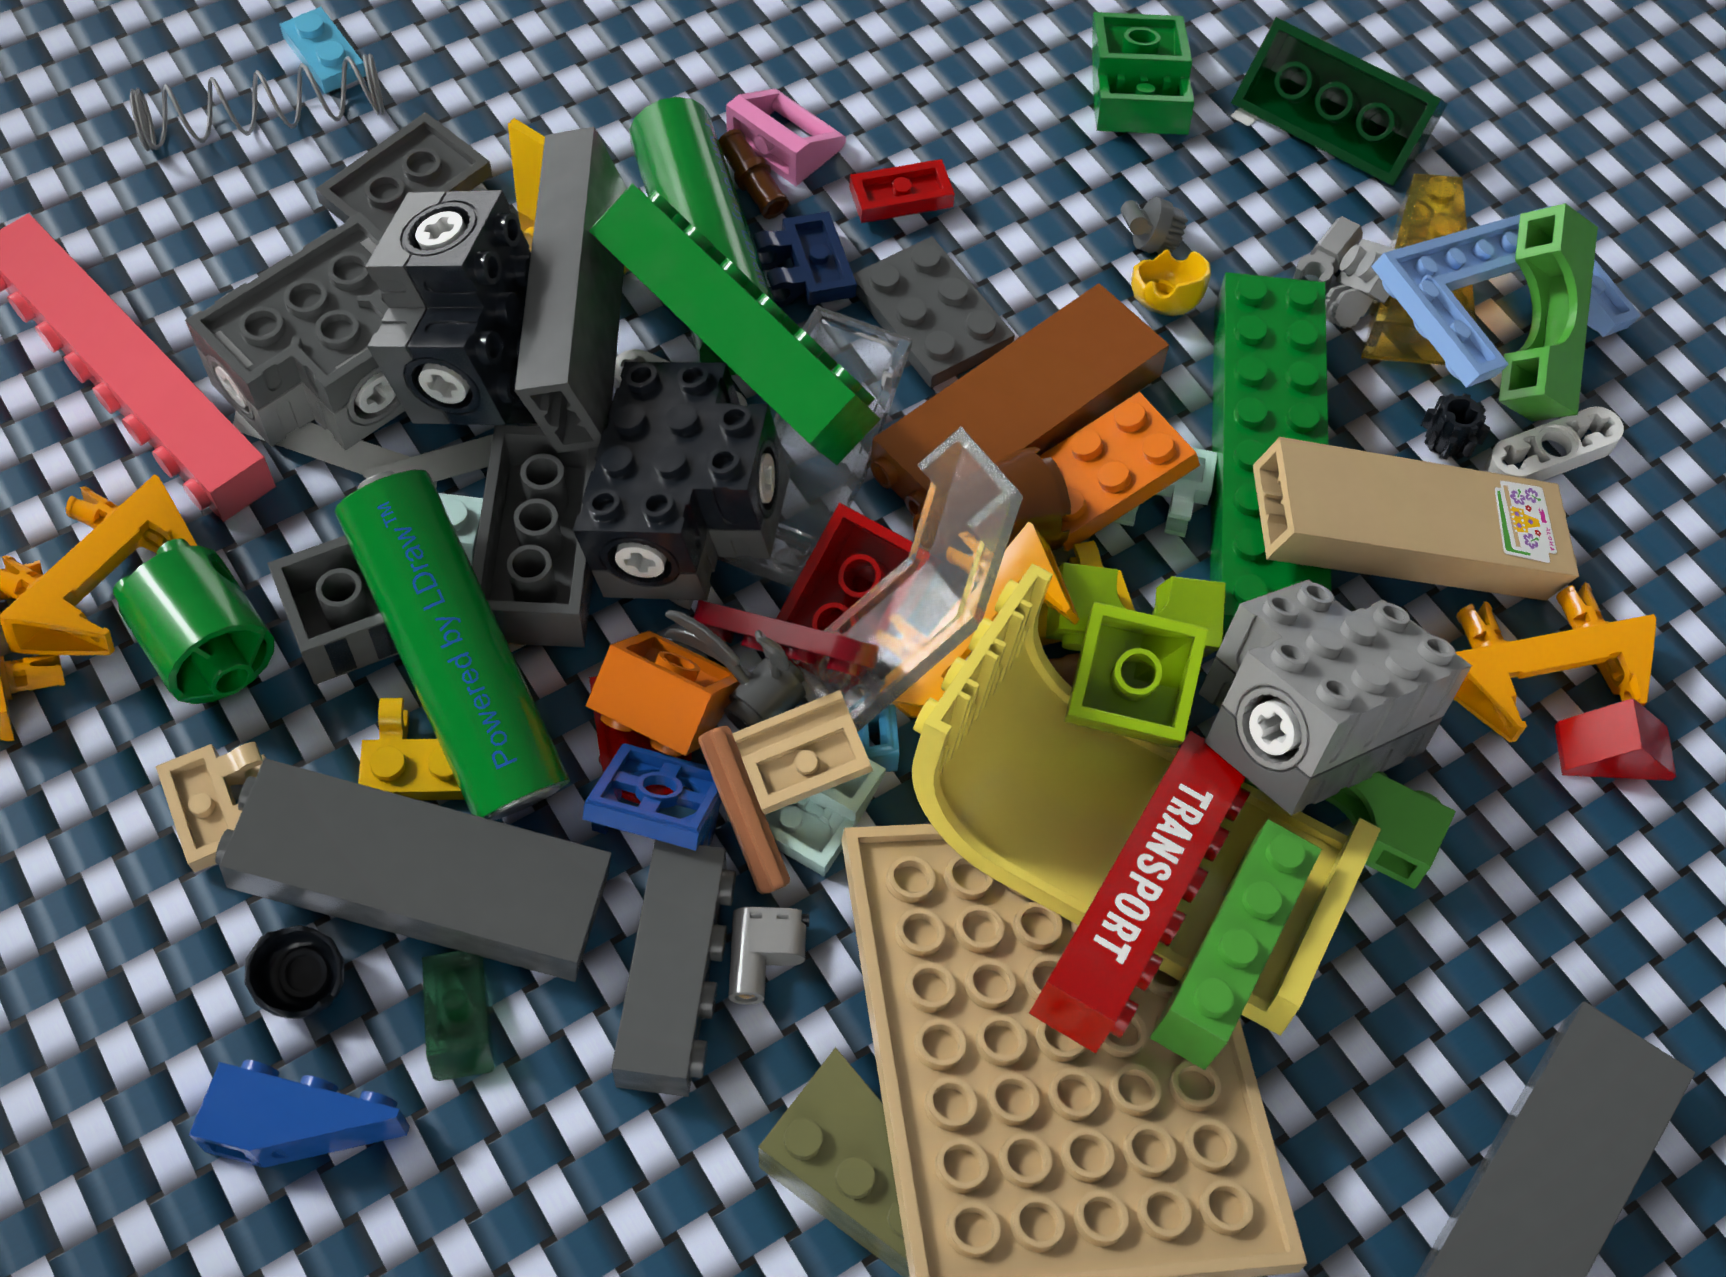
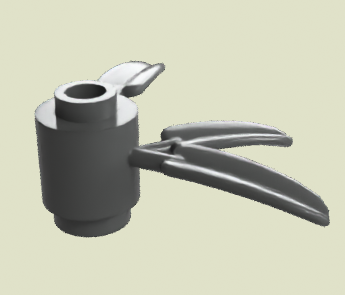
[664,610,806,730]

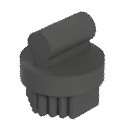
[1121,196,1188,254]

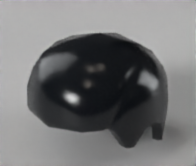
[244,925,345,1019]

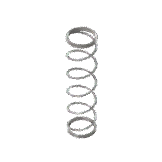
[130,53,385,151]

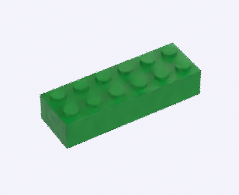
[589,183,881,466]

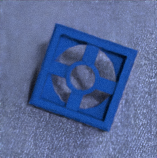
[582,744,722,851]

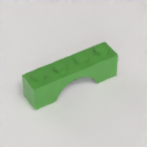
[1499,203,1598,422]
[1244,771,1456,889]
[1149,819,1322,1070]

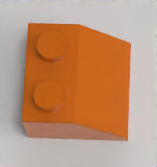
[586,631,740,757]

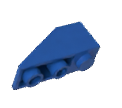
[189,1060,410,1168]

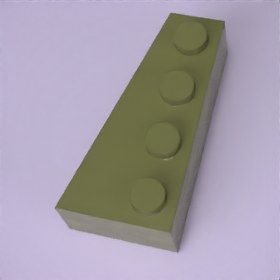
[758,1047,910,1277]

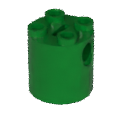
[113,539,274,704]

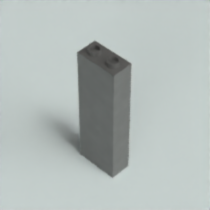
[515,127,627,453]
[215,758,612,982]
[1415,1001,1696,1277]

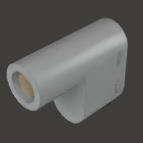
[728,907,810,1005]

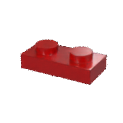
[849,159,955,223]

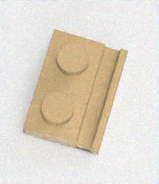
[732,690,873,815]

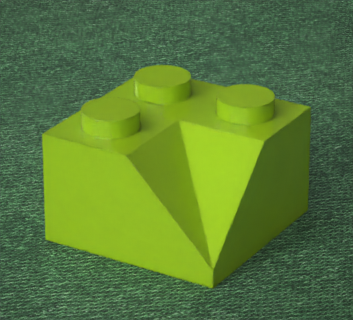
[1064,602,1209,748]

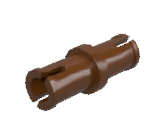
[718,129,789,219]

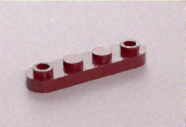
[693,600,880,677]

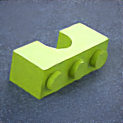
[1046,563,1226,662]

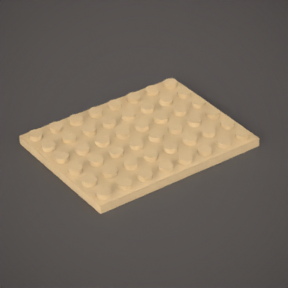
[841,824,1307,1277]

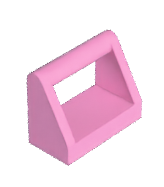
[726,89,846,186]

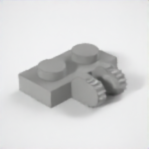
[1326,239,1395,328]

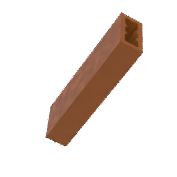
[870,283,1170,517]

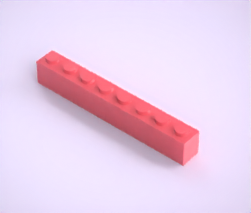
[0,213,276,522]

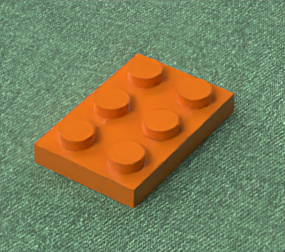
[1040,391,1200,551]

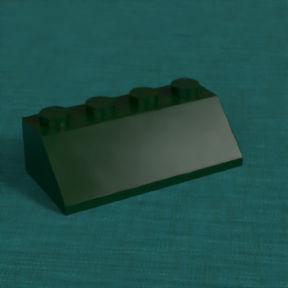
[1231,17,1448,186]

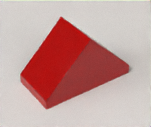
[1555,698,1676,781]

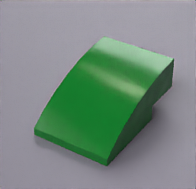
[1092,12,1194,135]

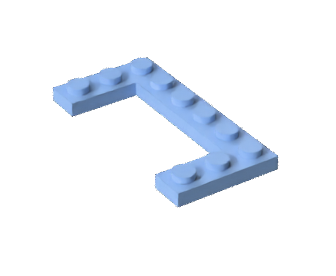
[1371,206,1641,388]

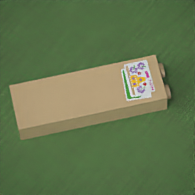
[1253,437,1579,601]

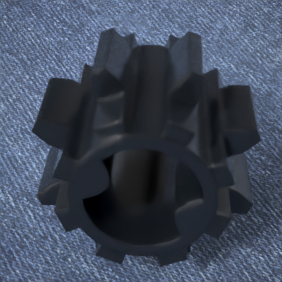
[1421,393,1490,460]

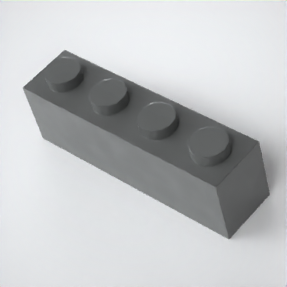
[611,840,736,1097]

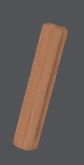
[698,726,790,894]

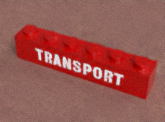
[1028,731,1250,1054]

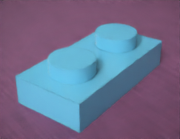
[280,7,366,94]

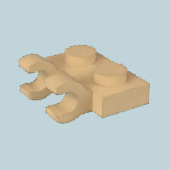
[156,742,266,873]

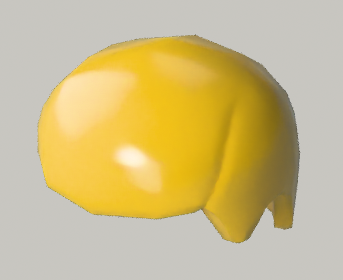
[1131,249,1211,316]

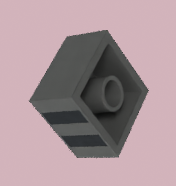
[267,536,399,685]

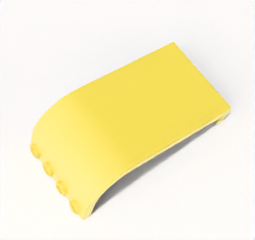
[912,563,1381,1036]

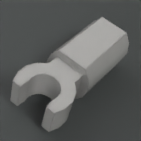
[1293,216,1363,292]

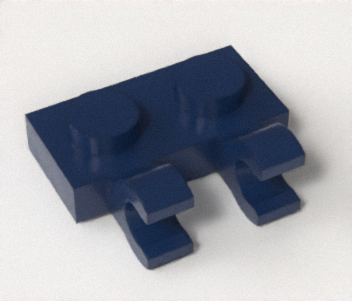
[753,211,857,307]

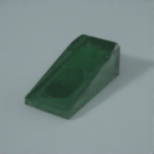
[422,951,495,1081]

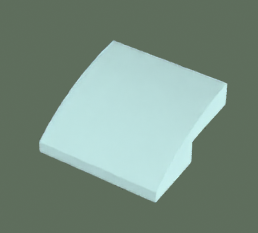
[727,759,886,876]

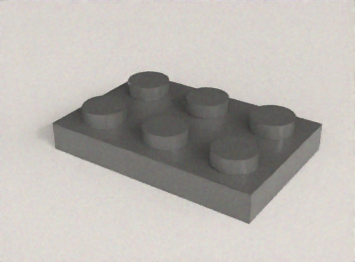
[315,112,492,233]
[853,236,1015,388]

